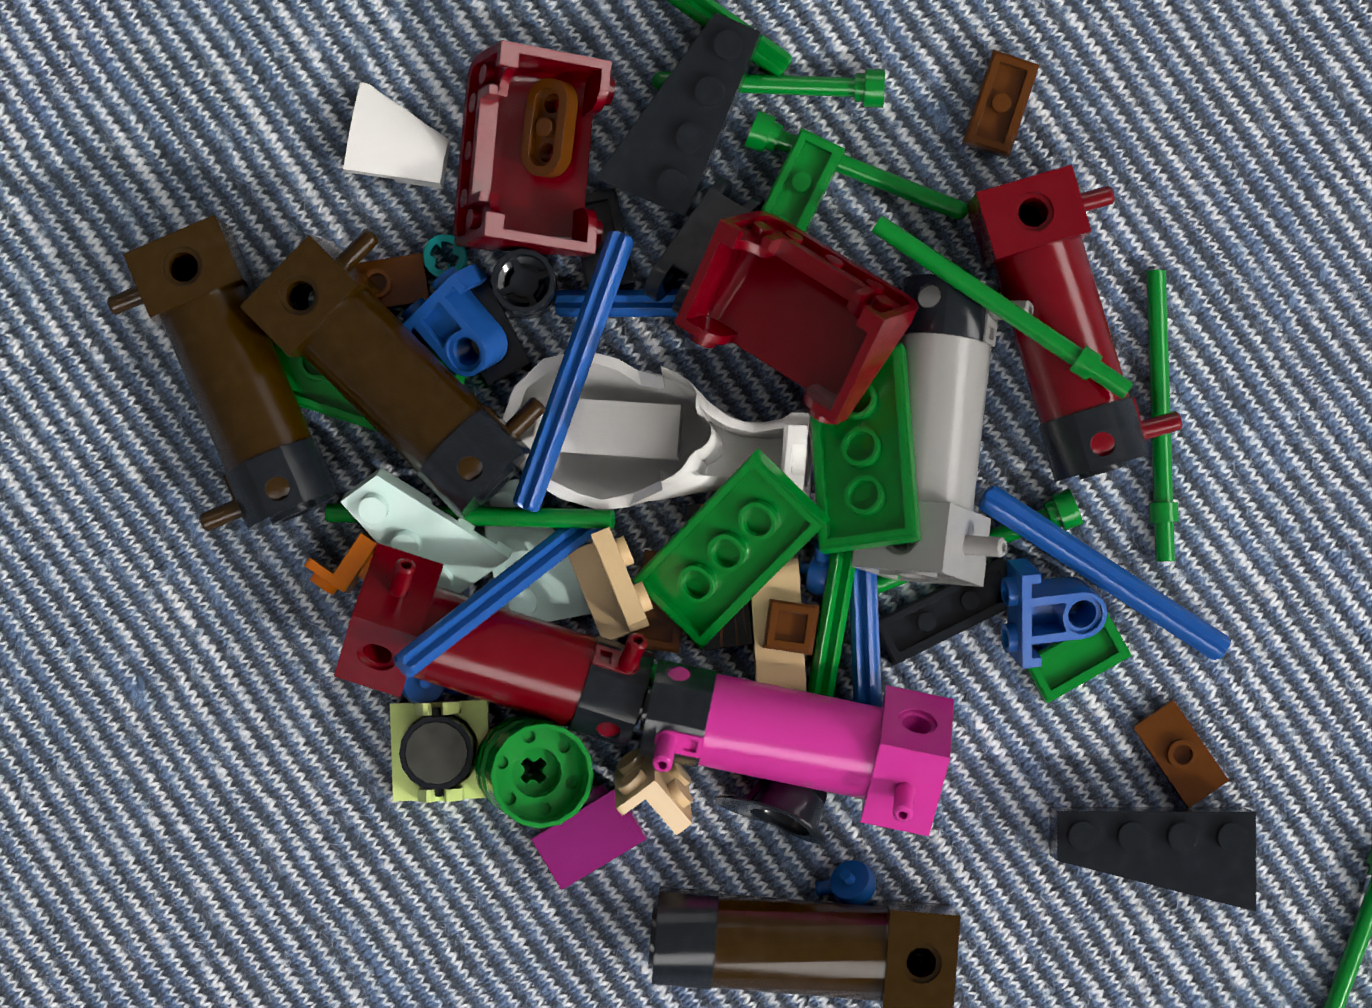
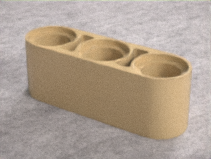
[751,554,806,692]

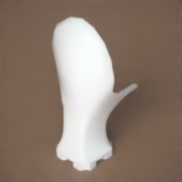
[503,353,813,509]

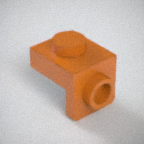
[304,533,377,596]

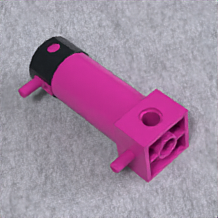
[639,659,954,836]

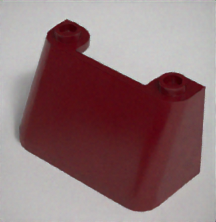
[453,40,615,257]
[674,211,919,425]

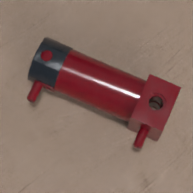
[967,164,1183,482]
[334,543,655,747]

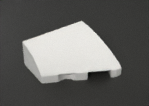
[343,82,450,189]

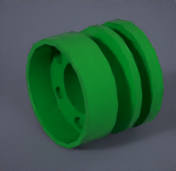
[474,714,594,829]

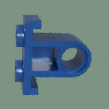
[401,263,508,377]
[1001,558,1107,669]

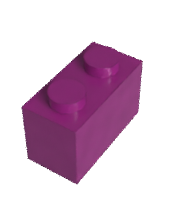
[531,783,647,890]

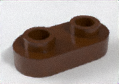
[521,78,578,178]

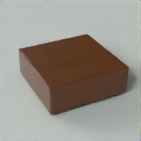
[763,599,819,655]

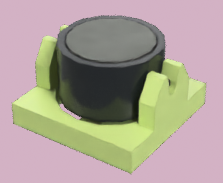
[390,700,490,803]

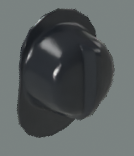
[714,778,827,845]

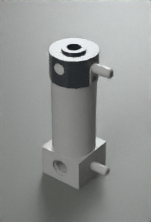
[851,274,1034,587]

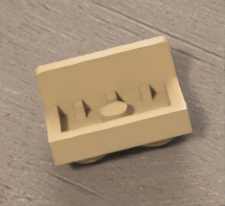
[568,527,653,640]
[614,748,693,835]

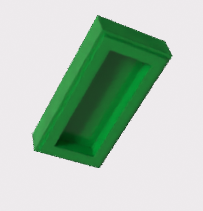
[1025,613,1132,703]

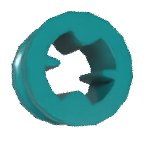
[423,234,468,278]

